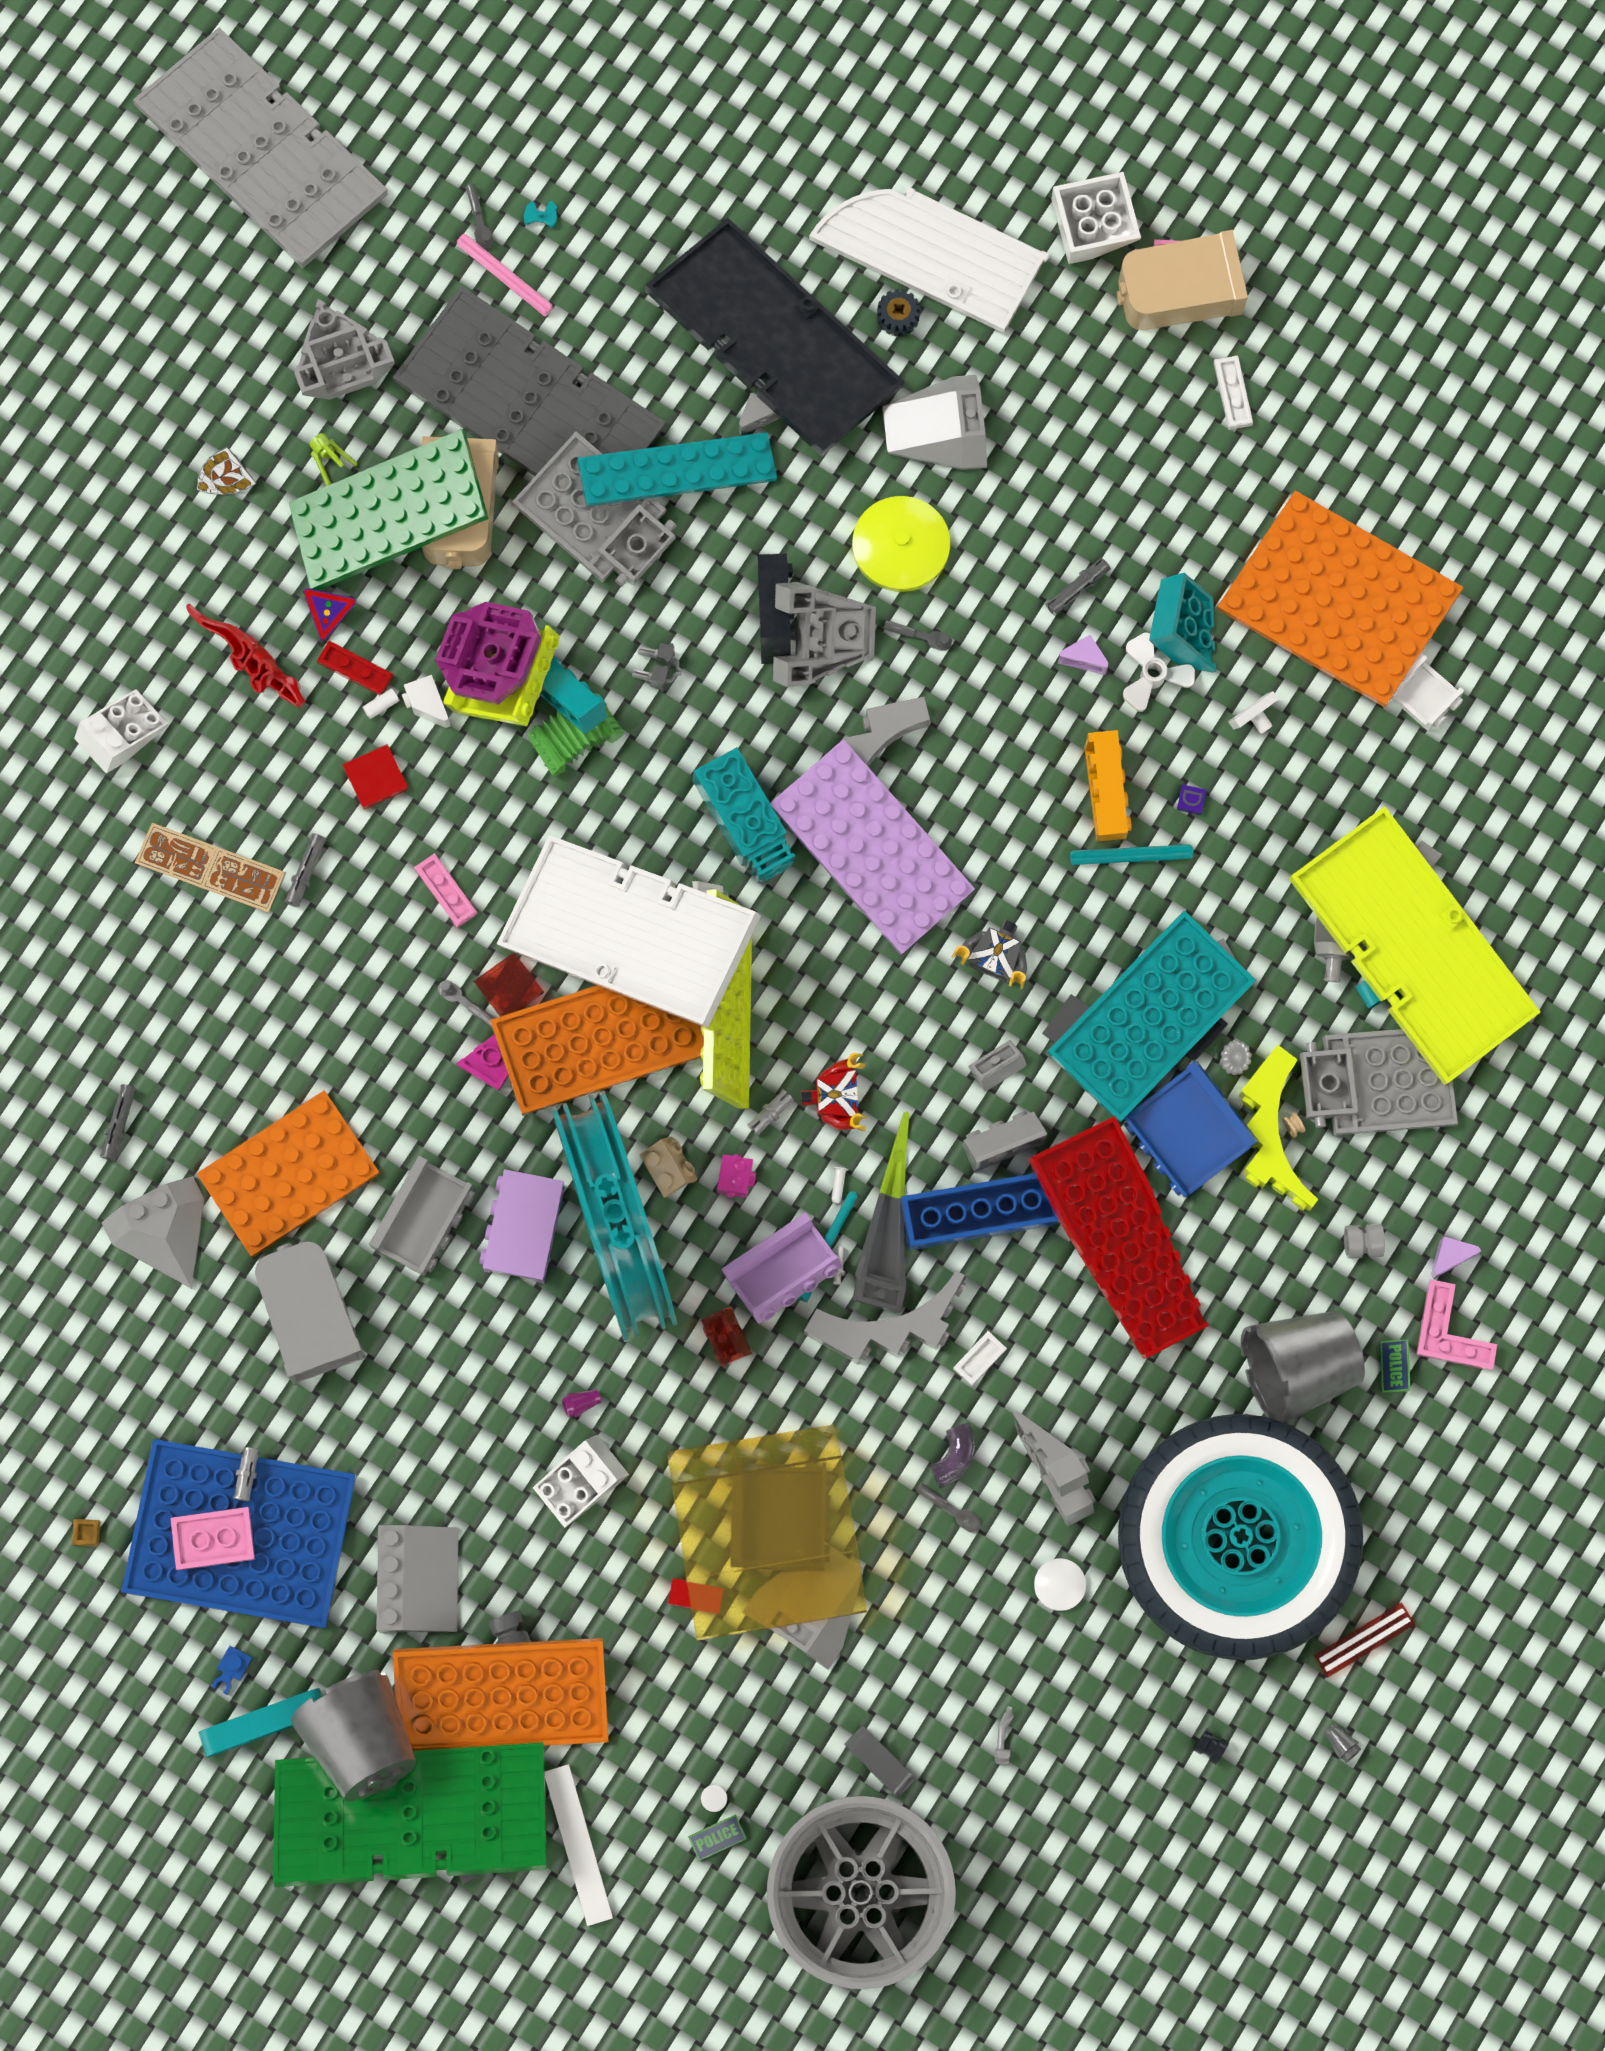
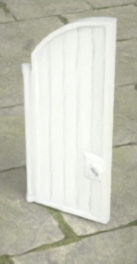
[809,186,1050,333]

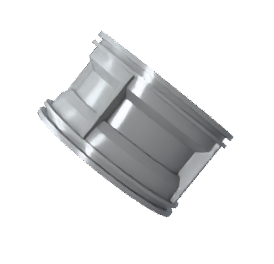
[767,1796,956,1989]

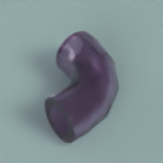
[930,1423,975,1488]

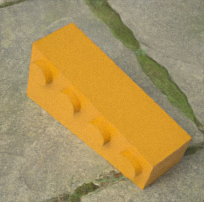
[1084,730,1132,842]

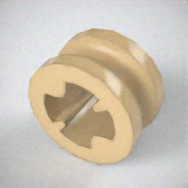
[1282,1112,1305,1138]

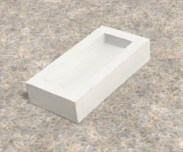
[953,1331,1007,1387]

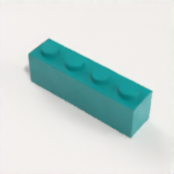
[539,656,608,734]

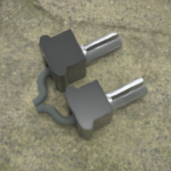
[632,643,683,692]

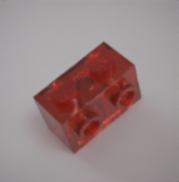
[701,1307,753,1367]

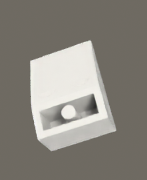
[74,689,168,774]
[533,1435,629,1528]

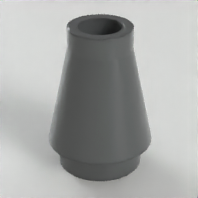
[1323,1723,1361,1763]

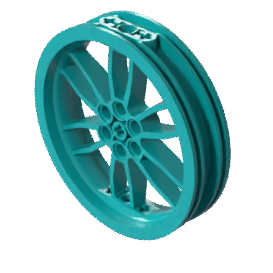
[551,1091,677,1342]

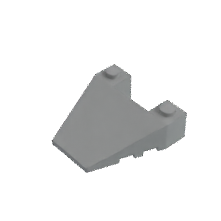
[773,582,876,687]
[1013,1411,1096,1527]

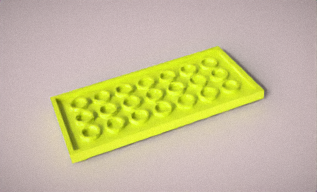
[700,889,752,1109]

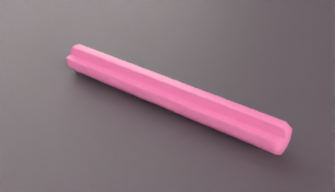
[457,234,553,316]

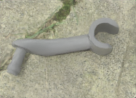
[994,1706,1014,1765]

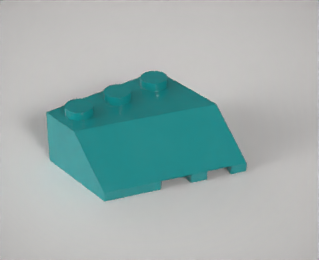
[1149,572,1216,673]

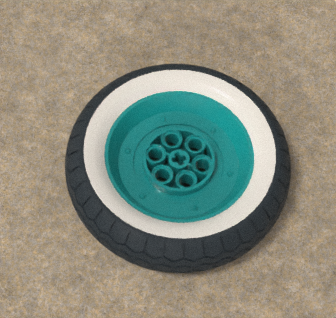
[1118,1414,1364,1660]

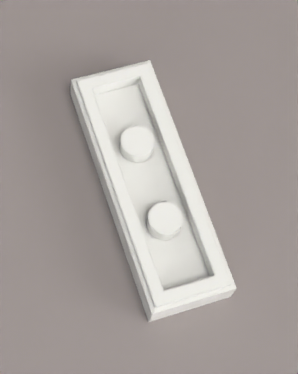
[1214,356,1253,430]

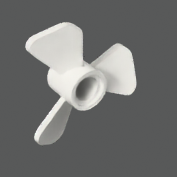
[1123,633,1195,712]

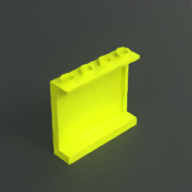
[443,625,560,726]

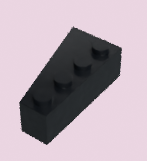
[758,553,795,664]

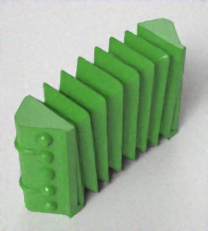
[527,693,624,776]

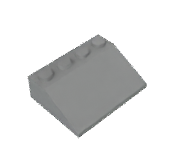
[376,1525,459,1632]

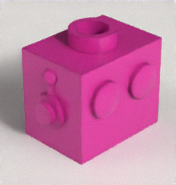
[717,1154,756,1198]

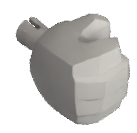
[1314,917,1365,983]

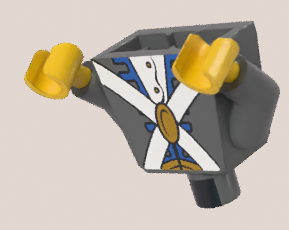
[952,920,1027,989]

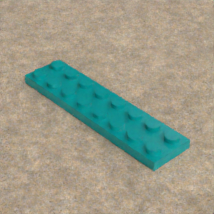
[577,432,777,507]

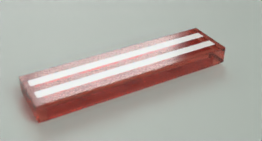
[1313,1602,1416,1678]

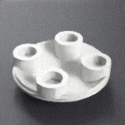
[1034,1558,1086,1611]

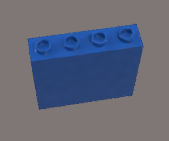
[1123,1061,1259,1197]

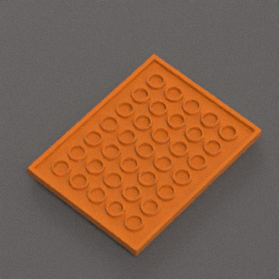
[1217,491,1463,708]

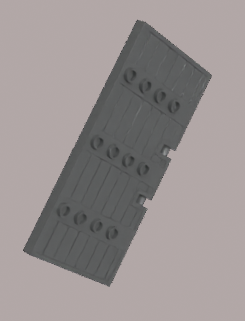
[393,286,666,476]

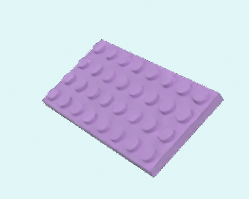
[770,739,975,955]

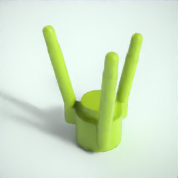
[309,433,358,486]

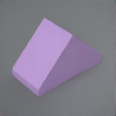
[1058,635,1108,675]
[1431,1237,1481,1279]

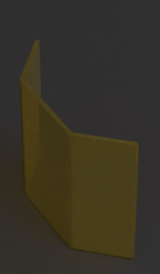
[667,1424,867,1641]

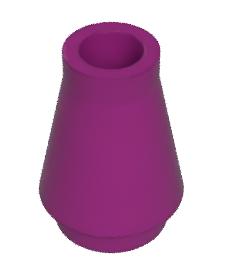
[561,1389,601,1418]

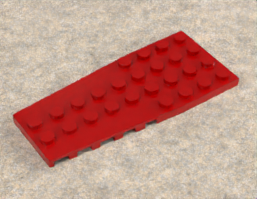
[1028,1116,1209,1359]

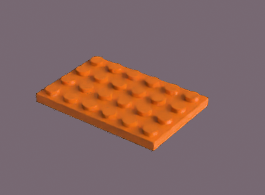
[196,1090,380,1258]

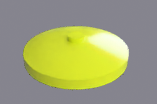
[852,496,950,592]

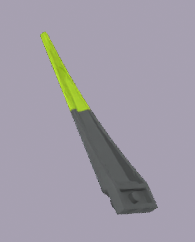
[852,1111,909,1313]

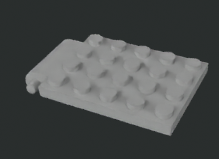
[512,431,676,587]
[1300,1029,1458,1136]

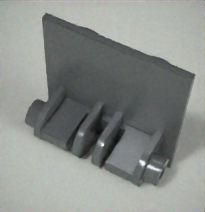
[1042,994,1090,1043]

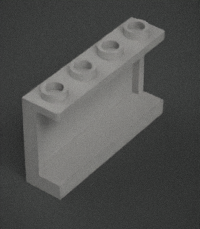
[369,1156,475,1277]

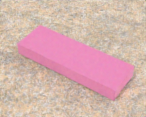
[414,853,478,928]

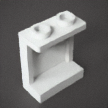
[1392,652,1464,732]

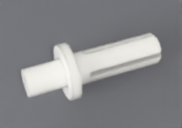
[833,1247,846,1285]

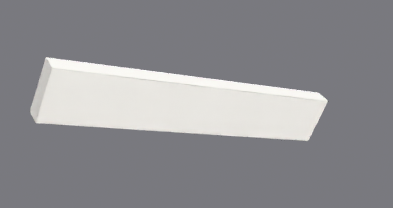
[545,1764,613,1926]

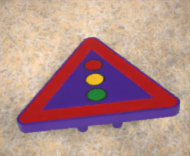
[303,588,357,640]

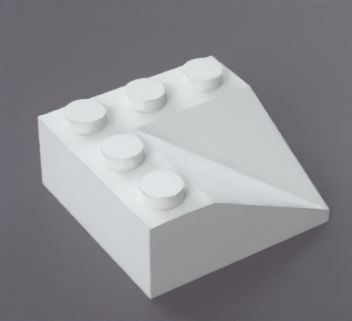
[1051,172,1141,264]

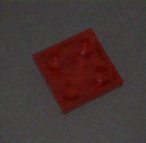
[473,952,544,1017]

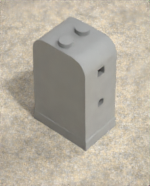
[255,1242,366,1384]

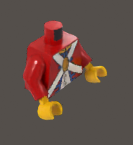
[801,1053,867,1131]

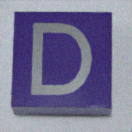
[1176,784,1206,815]

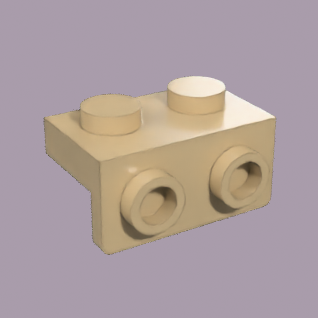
[639,1137,697,1198]

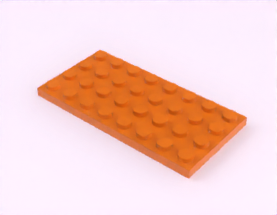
[490,985,704,1116]
[393,1638,609,1751]

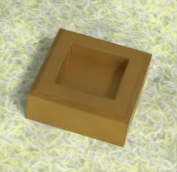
[72,1519,101,1547]

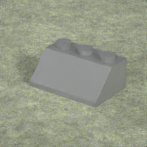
[962,1111,1047,1172]

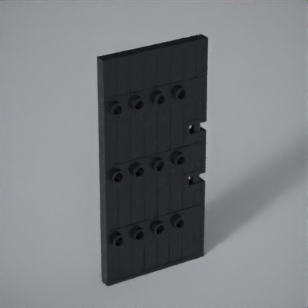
[645,218,904,457]

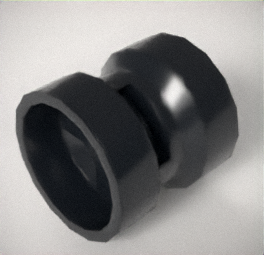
[1193,1728,1229,1765]

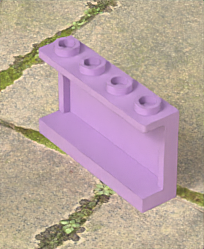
[480,1169,565,1284]
[721,1212,843,1324]

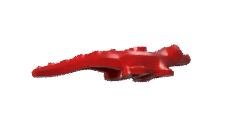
[186,604,305,708]

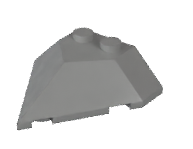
[294,299,395,400]
[102,1177,205,1289]

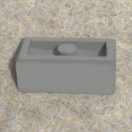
[968,1040,1026,1091]

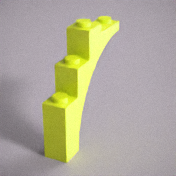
[1239,1044,1318,1211]

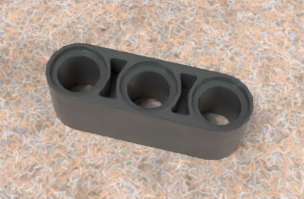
[844,1725,916,1798]

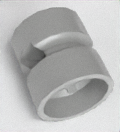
[1344,1224,1385,1259]

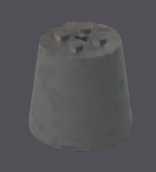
[1241,1311,1365,1423]
[291,1670,416,1801]

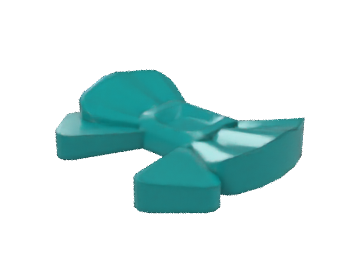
[524,201,557,228]

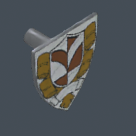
[197,446,256,495]

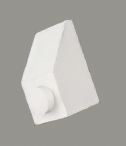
[402,675,450,728]

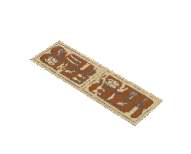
[135,823,285,913]

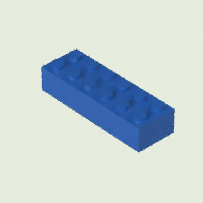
[900,1173,1060,1250]

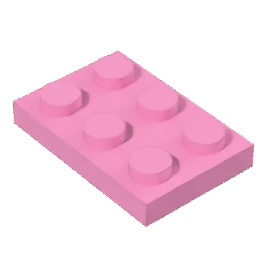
[171,1507,255,1571]

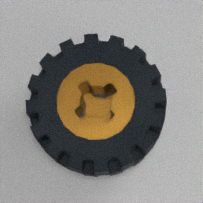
[877,289,920,336]

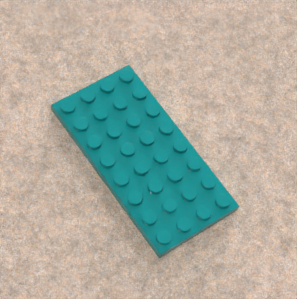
[1046,911,1256,1123]

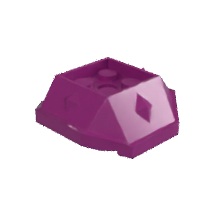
[435,602,542,705]

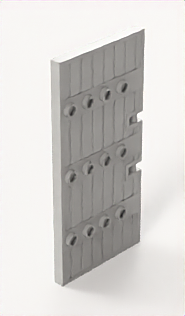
[133,27,388,268]

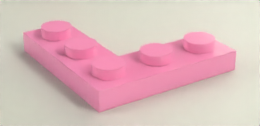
[1416,1279,1497,1371]

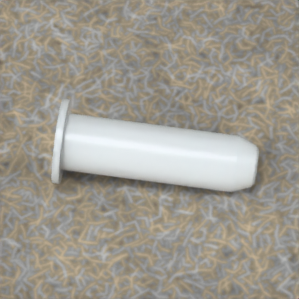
[831,1167,848,1204]

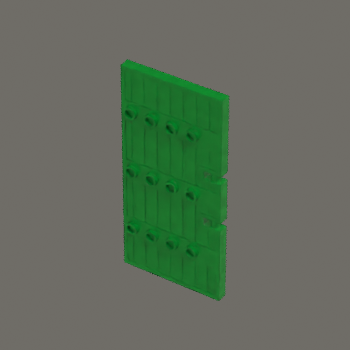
[273,1742,547,1887]

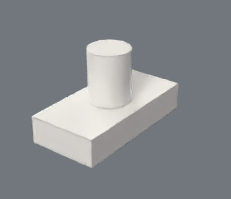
[1228,691,1279,734]

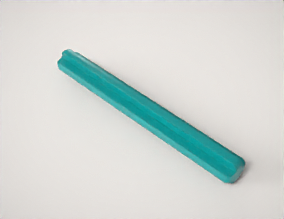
[1070,844,1193,865]

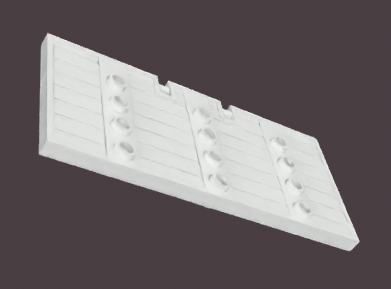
[497,835,761,1028]

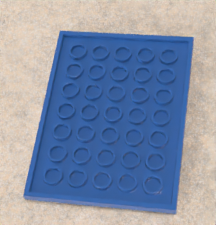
[121,1439,357,1629]

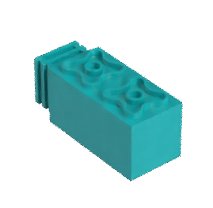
[692,747,795,883]

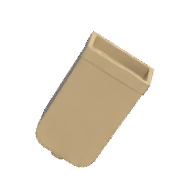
[1117,230,1248,330]
[422,436,499,569]

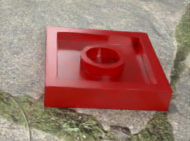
[342,744,409,810]

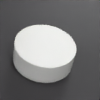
[701,1785,727,1812]

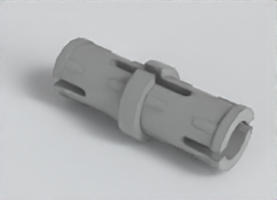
[747,1089,794,1136]
[233,1447,260,1501]

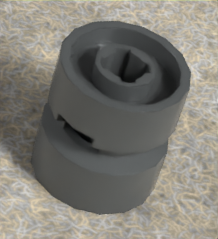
[488,1610,531,1644]

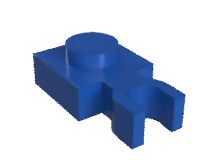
[211,1645,253,1695]

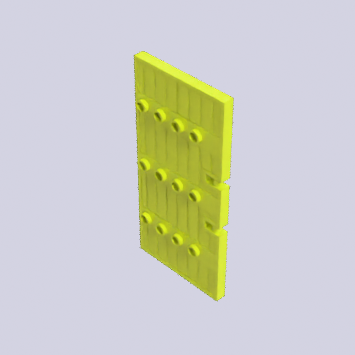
[1288,806,1540,1085]

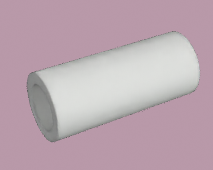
[362,688,399,719]

